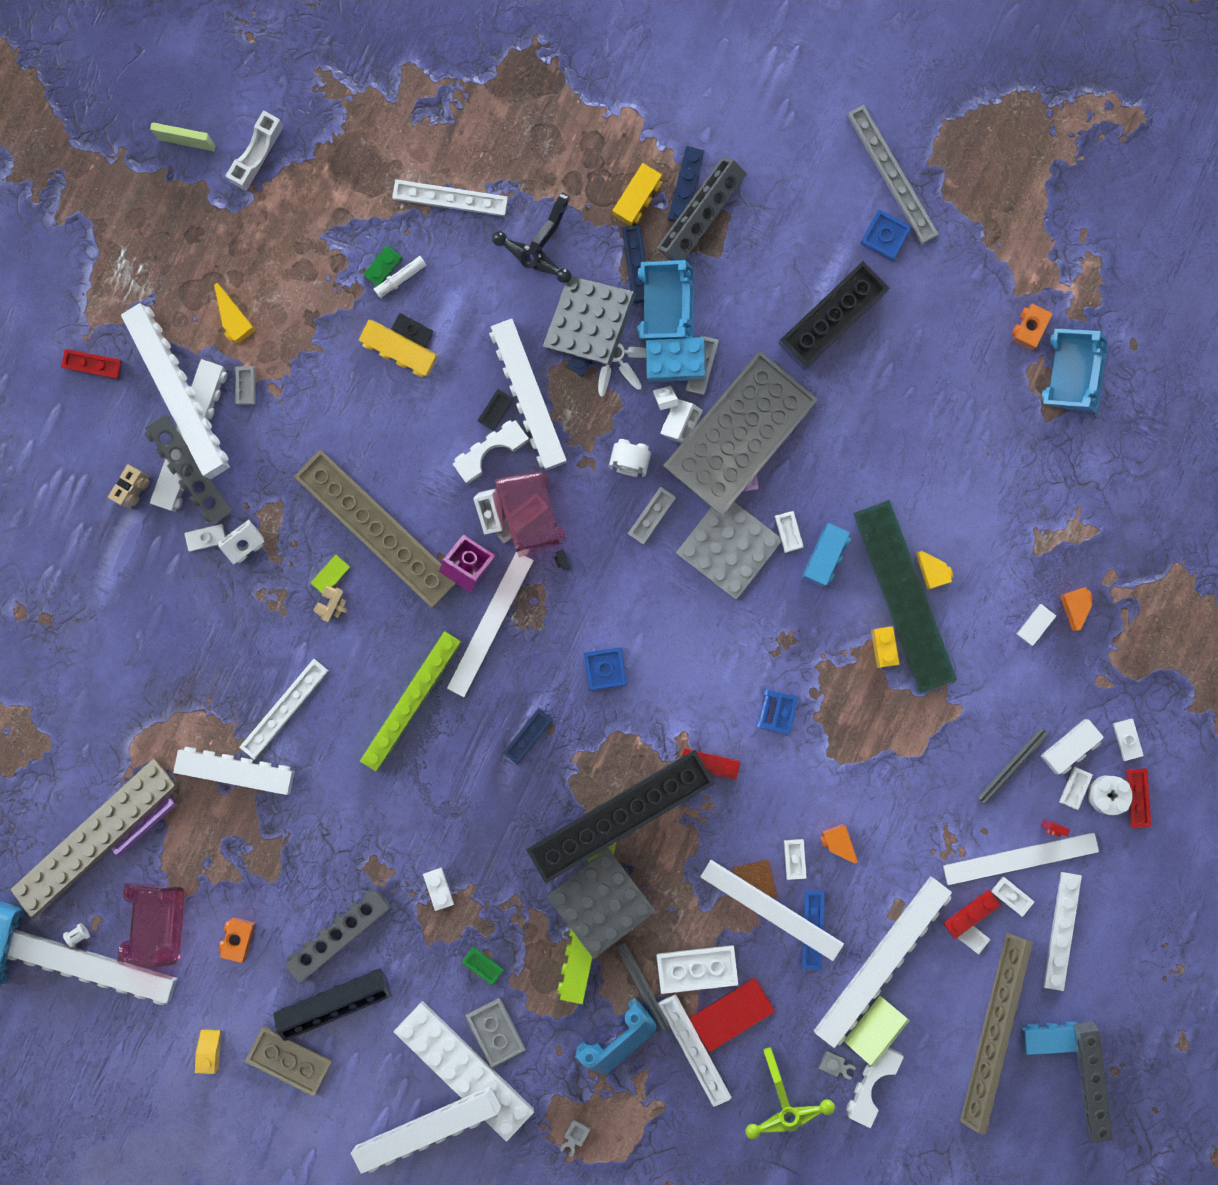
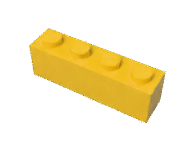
[359,320,439,377]

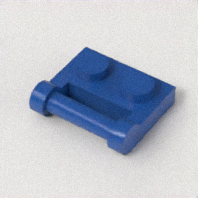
[756,689,798,735]

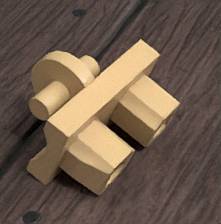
[313,586,348,622]

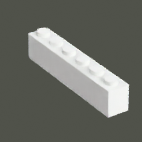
[173,747,295,795]

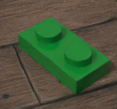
[363,245,403,286]

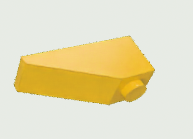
[214,283,256,344]

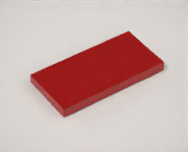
[689,977,775,1052]

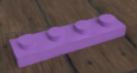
[111,795,177,857]

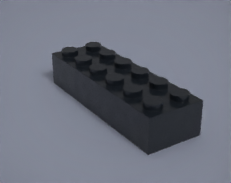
[778,261,890,371]

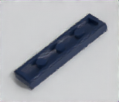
[621,225,646,303]

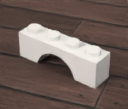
[226,110,284,191]
[453,420,529,485]
[846,1048,904,1128]

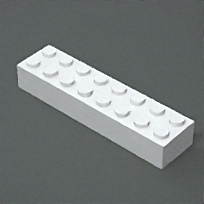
[394,1001,534,1142]

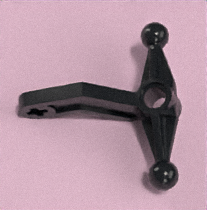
[492,192,572,283]

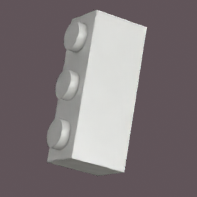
[1041,719,1104,775]

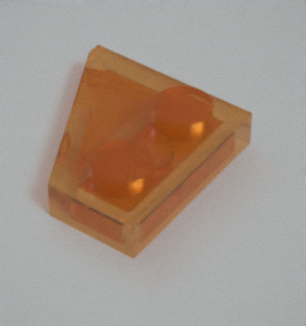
[732,859,777,899]

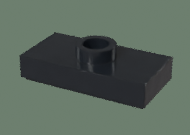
[391,313,434,347]
[477,389,514,432]

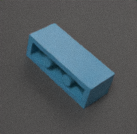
[1021,1022,1077,1055]

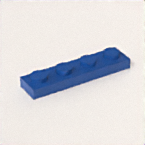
[802,890,825,970]

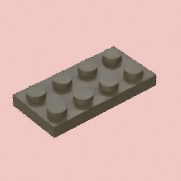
[245,1026,333,1097]

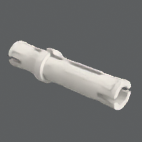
[374,256,427,299]

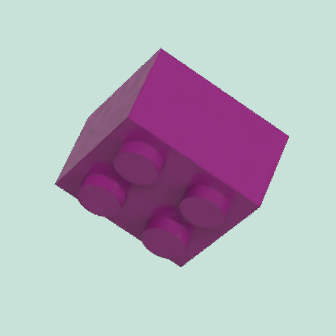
[439,535,496,593]

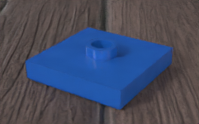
[860,209,912,261]
[584,647,627,691]

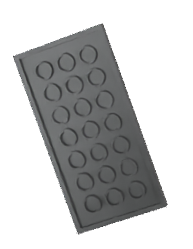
[662,350,818,516]

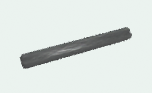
[978,729,1048,804]
[616,942,670,1030]

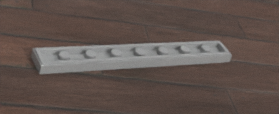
[847,104,939,245]

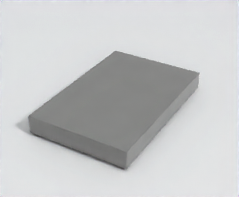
[465,997,526,1068]

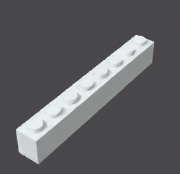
[489,319,567,471]
[150,359,227,512]
[351,1086,501,1174]

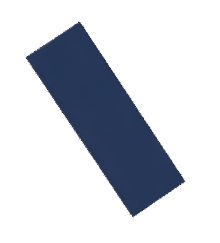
[503,708,553,765]

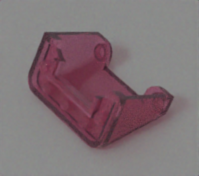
[495,470,565,557]
[117,883,185,967]

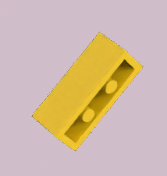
[612,163,663,226]

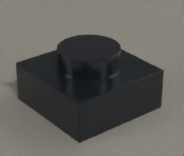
[554,549,570,571]

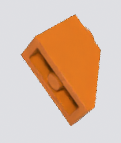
[1060,587,1093,631]
[820,824,858,864]

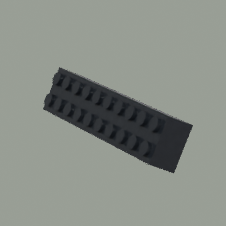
[526,750,715,884]

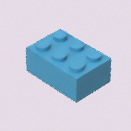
[646,337,706,382]
[802,523,851,588]

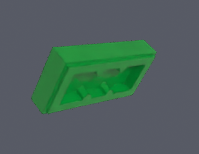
[461,946,504,986]

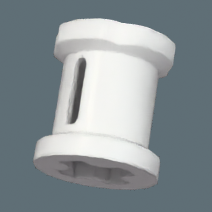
[63,923,90,948]

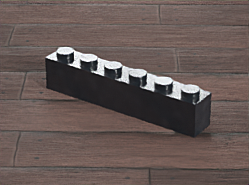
[273,968,392,1041]

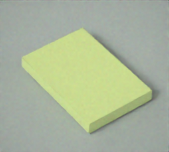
[150,123,216,151]
[844,996,910,1067]

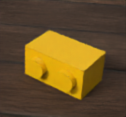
[871,626,899,668]

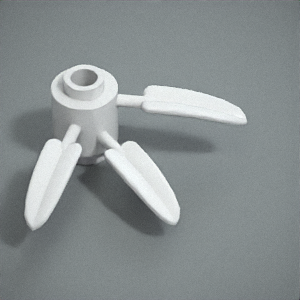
[598,343,647,397]

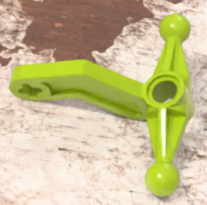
[745,1047,835,1139]

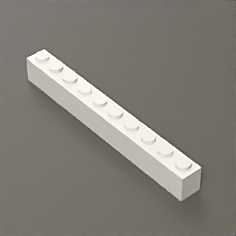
[121,303,230,479]
[814,876,952,1048]
[7,929,178,1005]

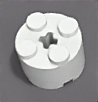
[609,439,651,477]
[1087,776,1132,815]

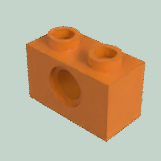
[1012,304,1053,351]
[218,917,256,963]

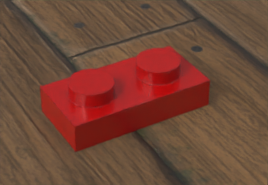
[1041,819,1070,838]

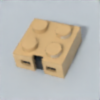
[108,464,150,509]

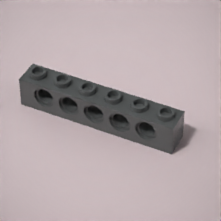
[657,157,747,261]
[144,415,232,524]
[285,889,392,983]
[1074,1021,1113,1143]

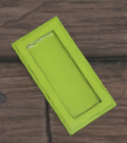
[311,555,351,593]

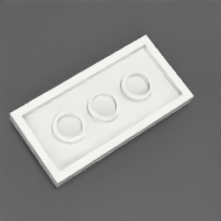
[657,945,738,994]

